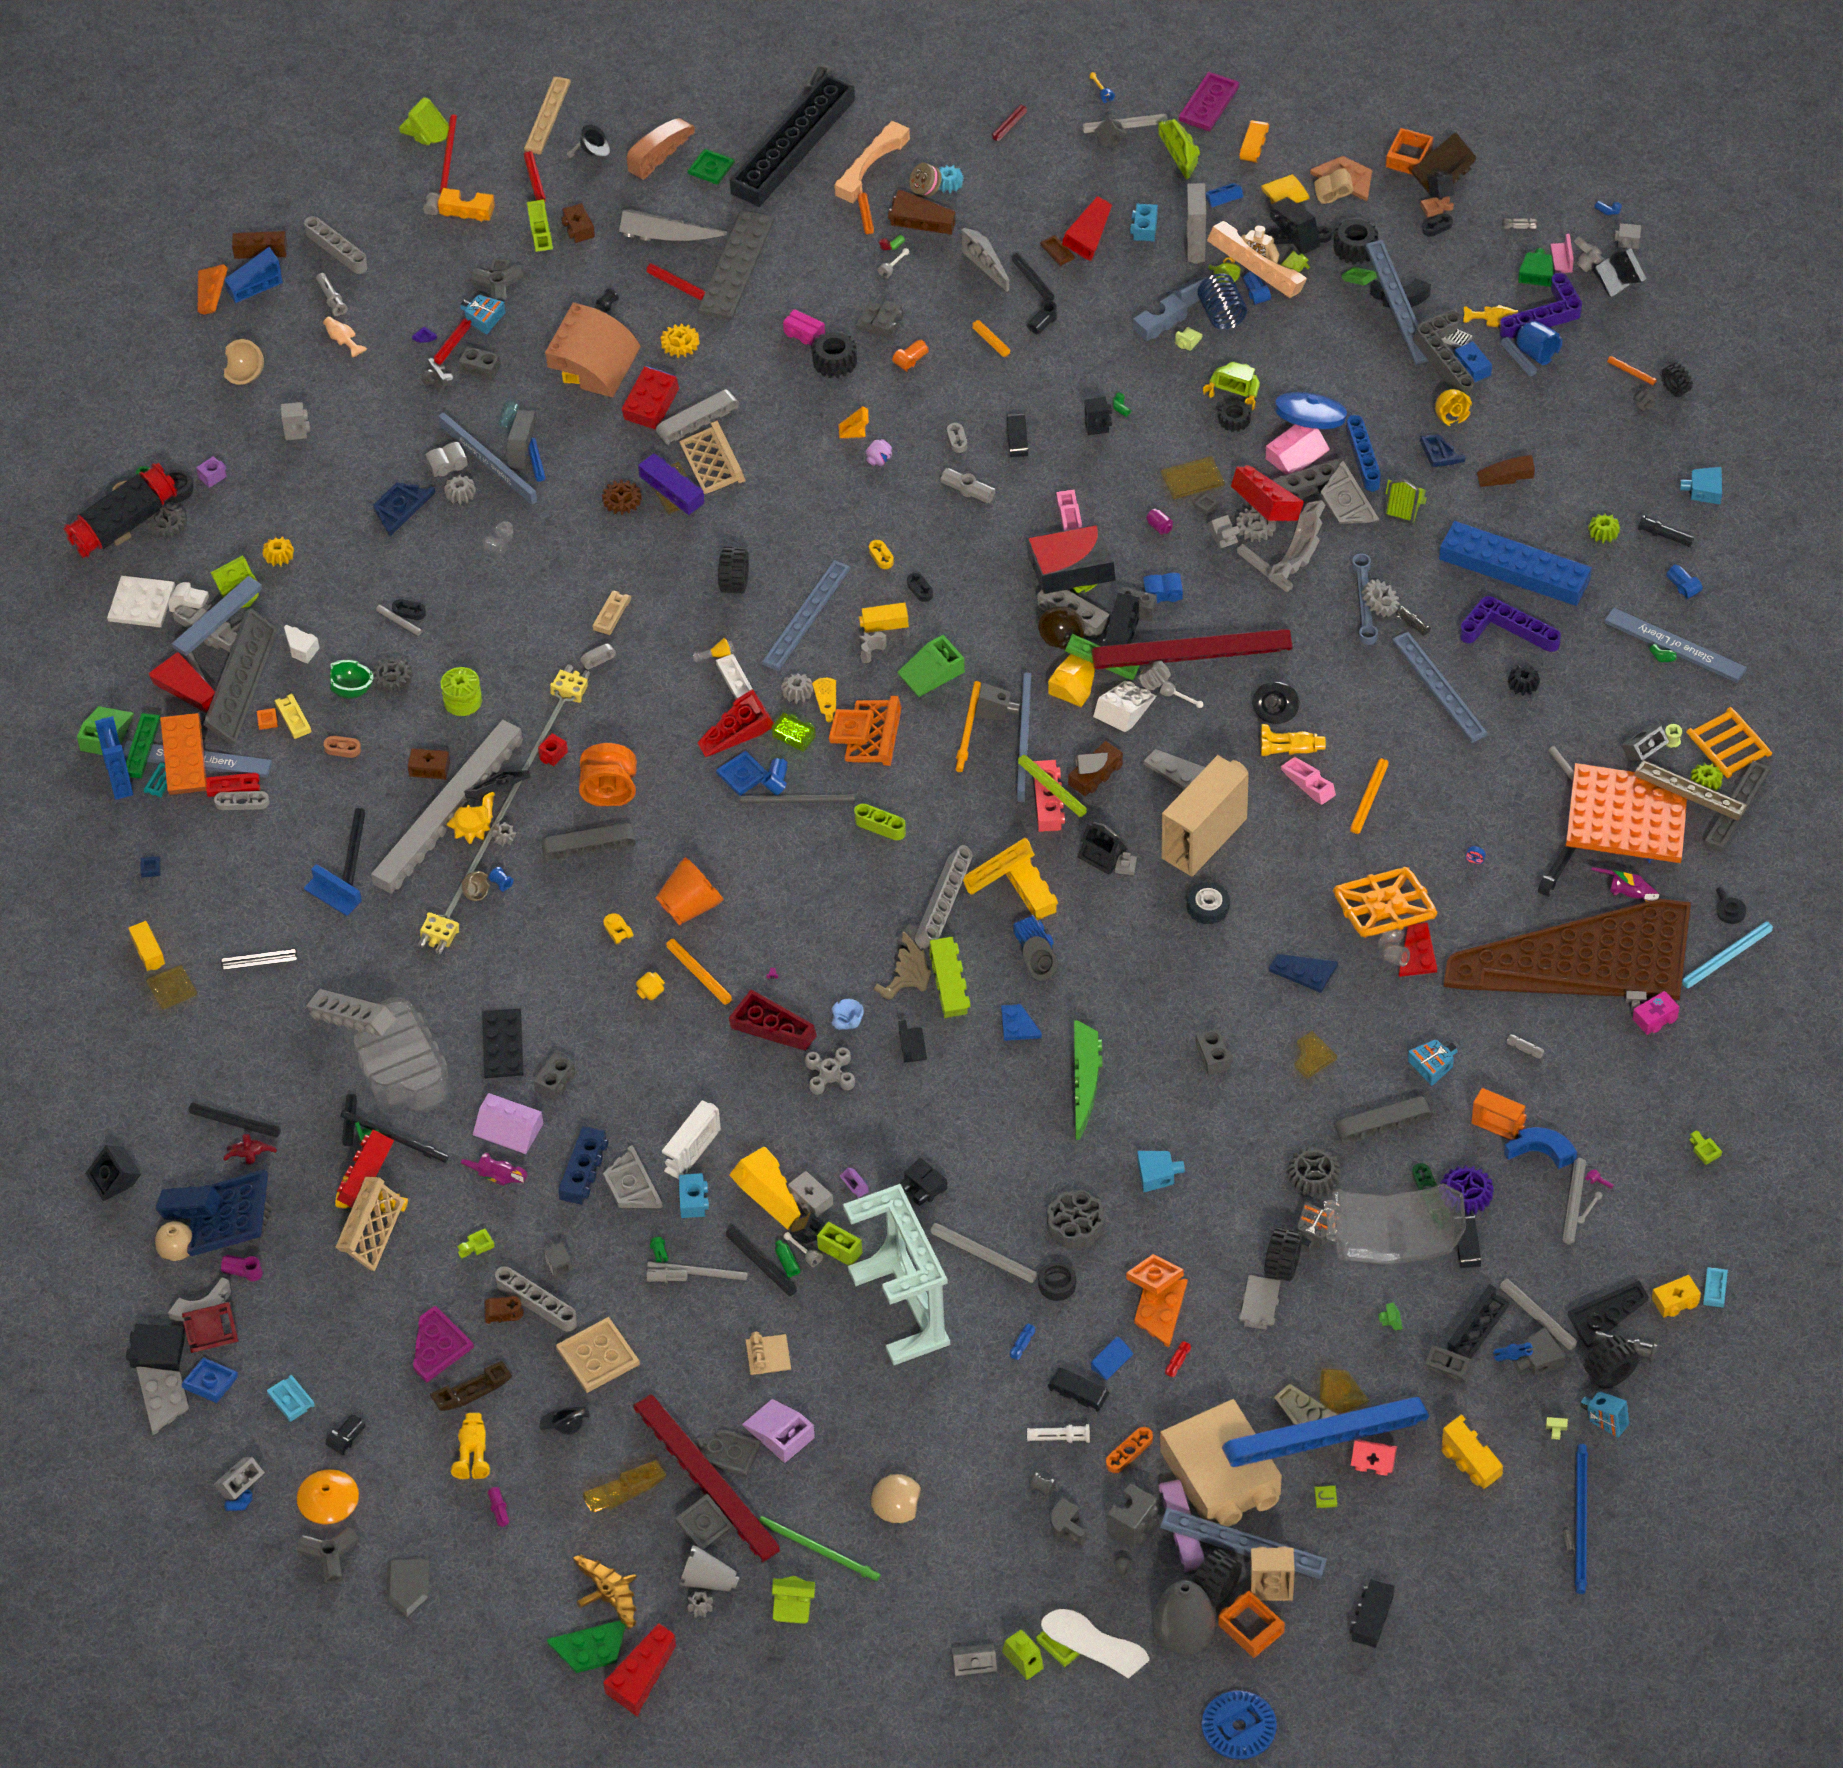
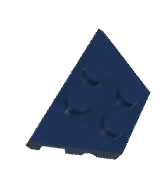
[373,482,435,536]

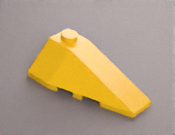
[1048,654,1095,707]

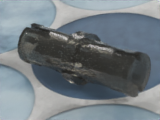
[1396,606,1431,636]

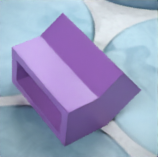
[840,1167,868,1198]

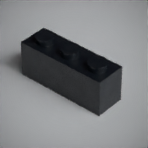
[1349,1579,1395,1648]

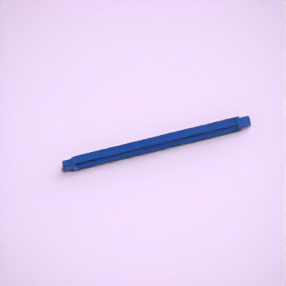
[1575,1444,1588,1594]

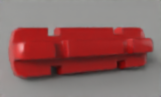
[1165,1341,1191,1377]

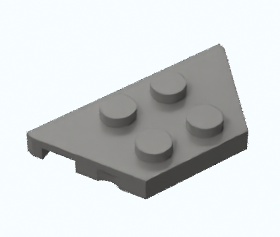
[1320,461,1379,524]
[603,1145,663,1208]
[136,1366,189,1435]

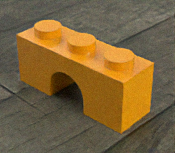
[438,188,495,221]

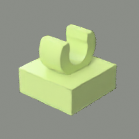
[1546,1417,1568,1440]

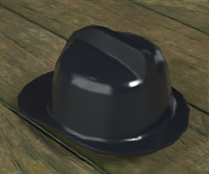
[580,125,610,156]

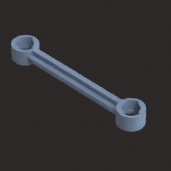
[1352,553,1378,645]

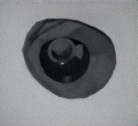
[1252,682,1300,724]
[539,1407,591,1435]

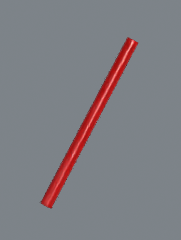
[440,114,457,193]

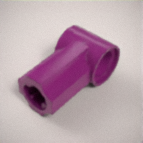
[221,1255,263,1281]

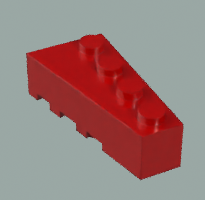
[1231,465,1304,521]
[336,1130,394,1208]
[603,1623,676,1716]

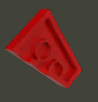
[1399,922,1437,977]

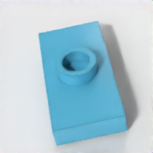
[1703,1267,1728,1308]

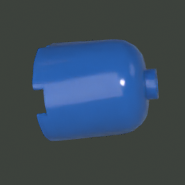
[1517,321,1563,365]

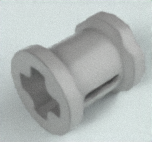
[423,193,440,215]

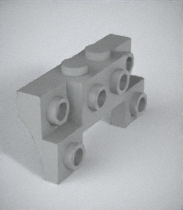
[173,604,242,652]

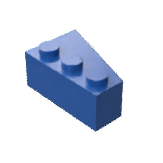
[224,247,283,303]

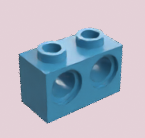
[1130,204,1158,241]

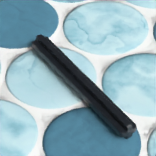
[342,808,365,886]
[189,1102,281,1138]
[726,1227,797,1296]

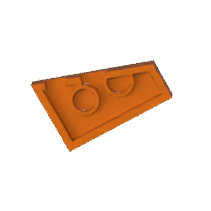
[198,264,228,315]

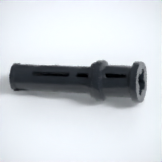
[594,288,619,312]
[1638,515,1694,547]

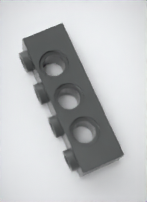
[1273,458,1341,499]

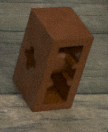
[561,203,595,243]
[408,749,450,780]

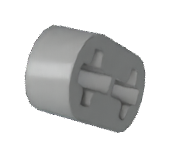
[947,423,967,453]
[581,644,616,670]

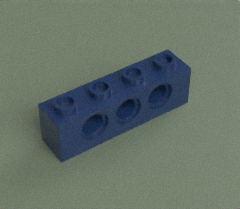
[558,1126,609,1205]

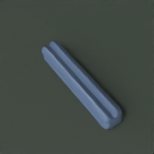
[1501,337,1537,376]

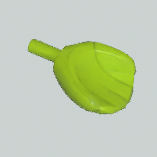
[1208,262,1241,283]

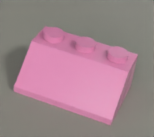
[1266,424,1330,475]

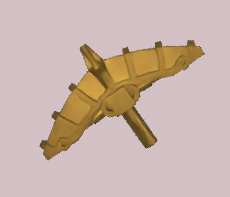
[573,1555,637,1629]

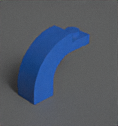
[1504,1127,1577,1169]

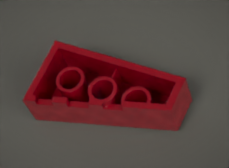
[728,989,817,1051]

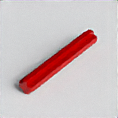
[524,151,546,202]
[646,263,705,300]
[434,318,472,365]

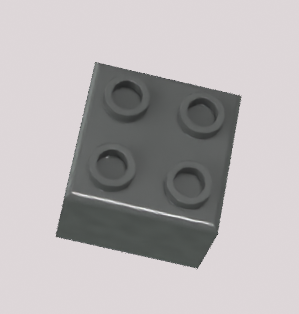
[1107,1484,1159,1548]

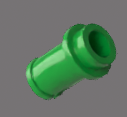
[650,1237,668,1263]

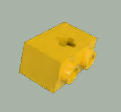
[1652,1275,1701,1318]

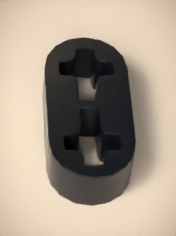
[1422,214,1453,237]
[907,573,933,602]
[392,599,426,620]

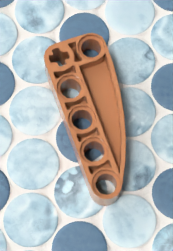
[627,118,695,180]

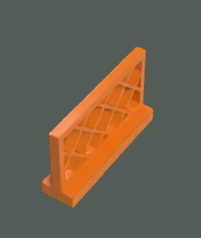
[845,696,902,766]

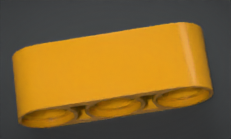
[1240,120,1269,163]

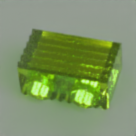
[772,712,816,752]

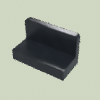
[898,1020,927,1063]

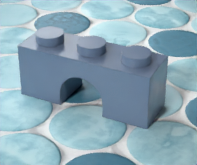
[1133,293,1187,341]

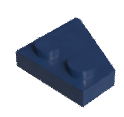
[1420,434,1466,467]

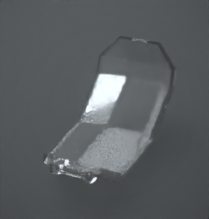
[1324,1183,1466,1265]

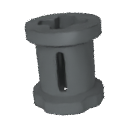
[1030,1472,1057,1497]

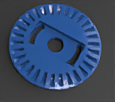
[1202,1691,1277,1759]

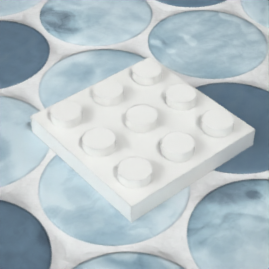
[107,576,175,627]

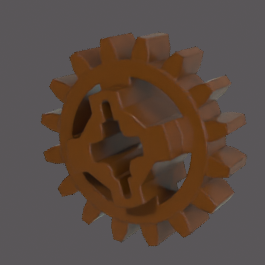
[602,480,642,515]

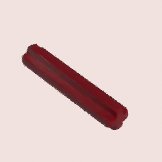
[992,105,1027,141]

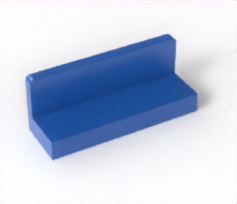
[304,864,362,916]

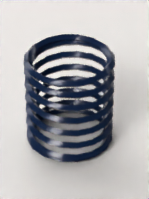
[1198,273,1247,329]

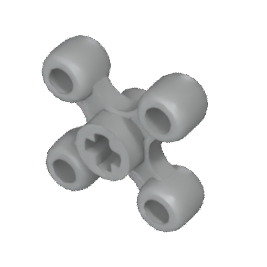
[805,1048,855,1095]

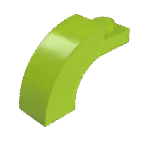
[527,200,553,252]

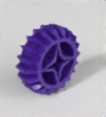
[1439,1164,1494,1216]

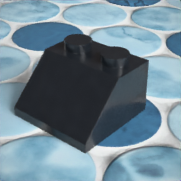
[85,1145,141,1201]

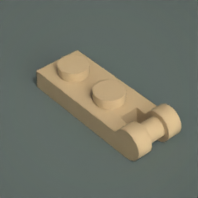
[593,590,631,635]

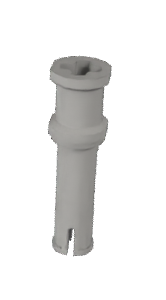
[316,273,348,316]

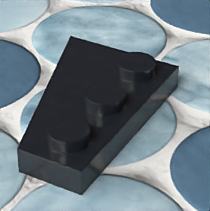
[464,770,530,800]

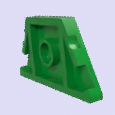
[547,1620,626,1673]

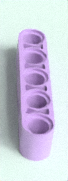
[1159,1479,1204,1572]

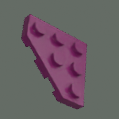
[413,1306,474,1383]

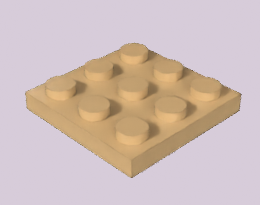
[556,1317,640,1393]

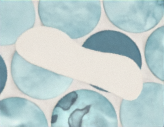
[1041,1609,1150,1678]

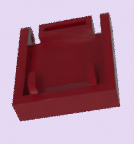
[181,1302,239,1353]

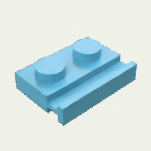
[267,1375,315,1422]

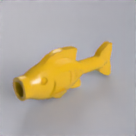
[1463,305,1518,327]

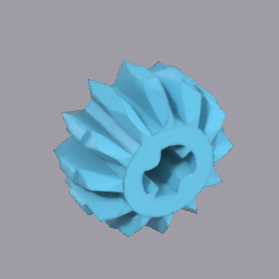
[938,165,963,194]

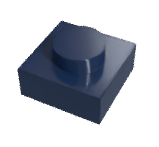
[140,856,161,878]

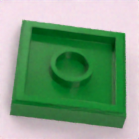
[688,148,735,185]

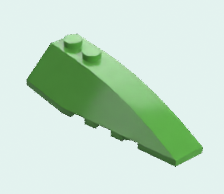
[1074,1021,1102,1140]

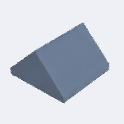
[1166,276,1211,307]

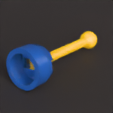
[1089,72,1115,103]

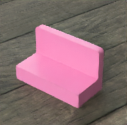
[1551,234,1574,273]

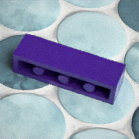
[638,454,704,515]

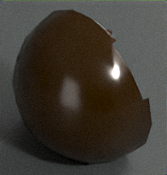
[1038,607,1085,650]

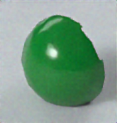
[330,660,374,699]

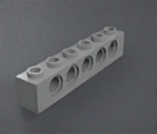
[306,989,396,1036]

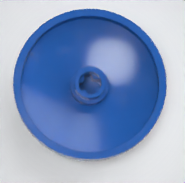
[1274,392,1347,429]

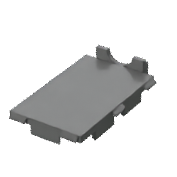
[1238,1275,1281,1330]

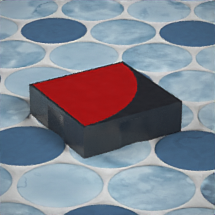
[1026,524,1116,594]

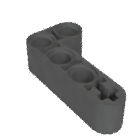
[507,410,537,470]

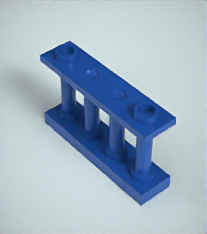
[95,716,133,800]

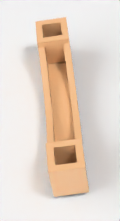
[834,121,910,203]
[1207,221,1307,298]

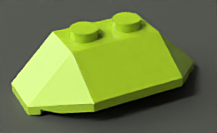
[1158,119,1200,179]

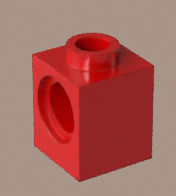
[538,733,568,766]

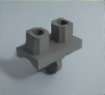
[421,358,453,393]

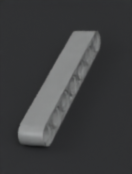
[915,845,972,949]

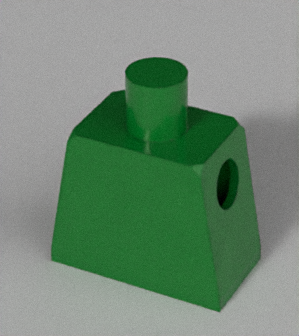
[1518,248,1553,287]

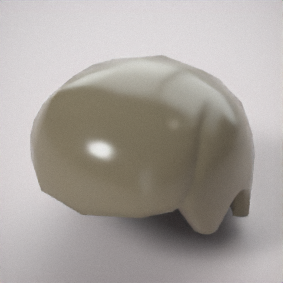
[462,871,490,901]

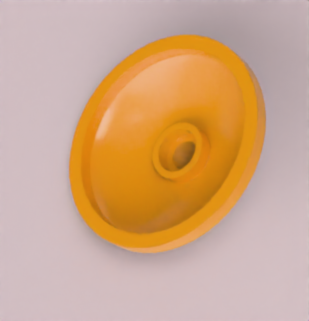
[297,1469,359,1524]

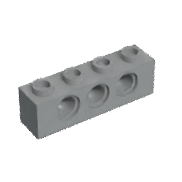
[1037,590,1110,639]

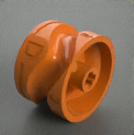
[579,743,637,806]

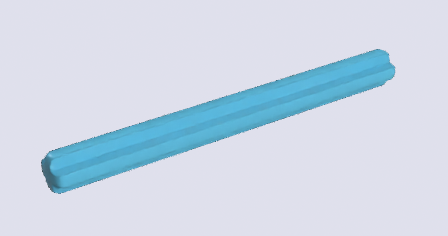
[1682,921,1773,988]

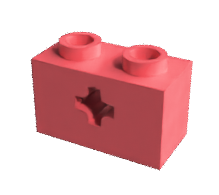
[1351,1439,1397,1476]

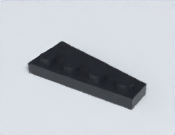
[1567,1281,1649,1348]

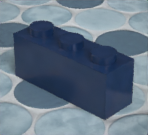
[155,1185,221,1220]

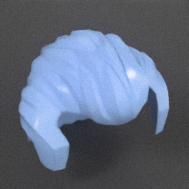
[831,999,864,1030]

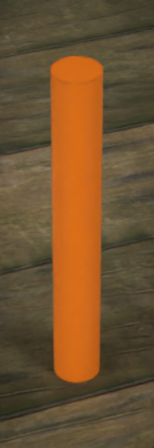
[1607,356,1657,385]

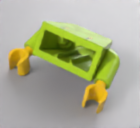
[1203,362,1260,410]

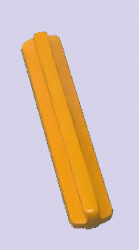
[972,320,1010,357]

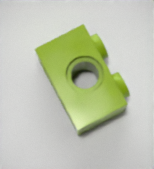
[817,1222,863,1266]

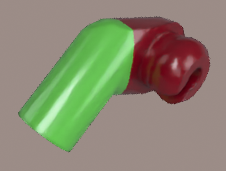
[879,235,905,250]

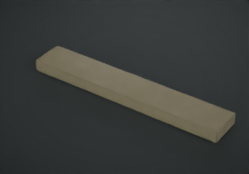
[1634,760,1747,821]

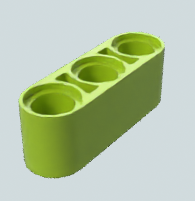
[854,804,906,840]

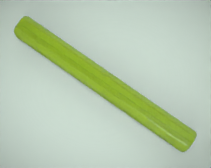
[1018,755,1087,817]

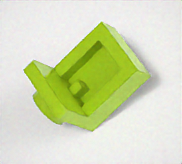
[1281,251,1310,272]

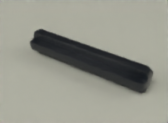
[342,1094,357,1146]

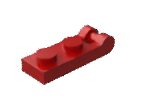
[206,773,260,797]

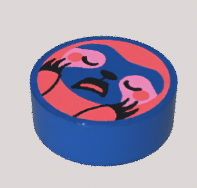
[1465,846,1486,864]

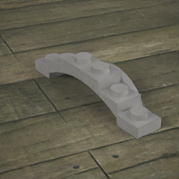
[1268,500,1325,582]

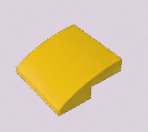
[1261,175,1310,204]

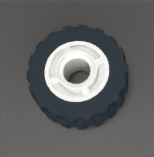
[1187,882,1230,924]

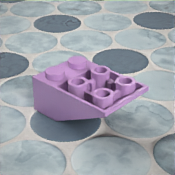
[742,1399,815,1463]

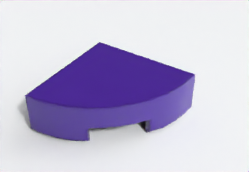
[412,327,437,343]

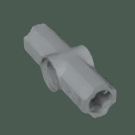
[941,468,995,503]

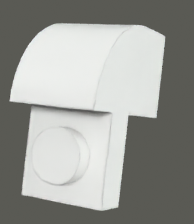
[168,582,209,612]

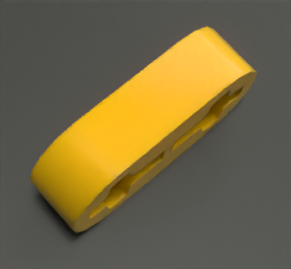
[869,540,894,569]

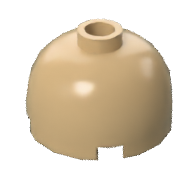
[155,1221,192,1261]

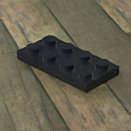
[482,1008,524,1078]

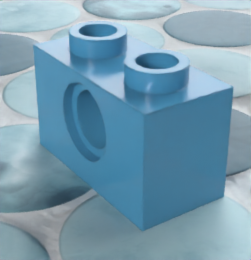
[679,1173,709,1218]

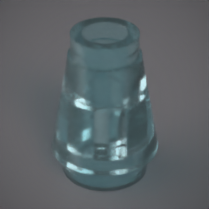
[498,401,519,428]

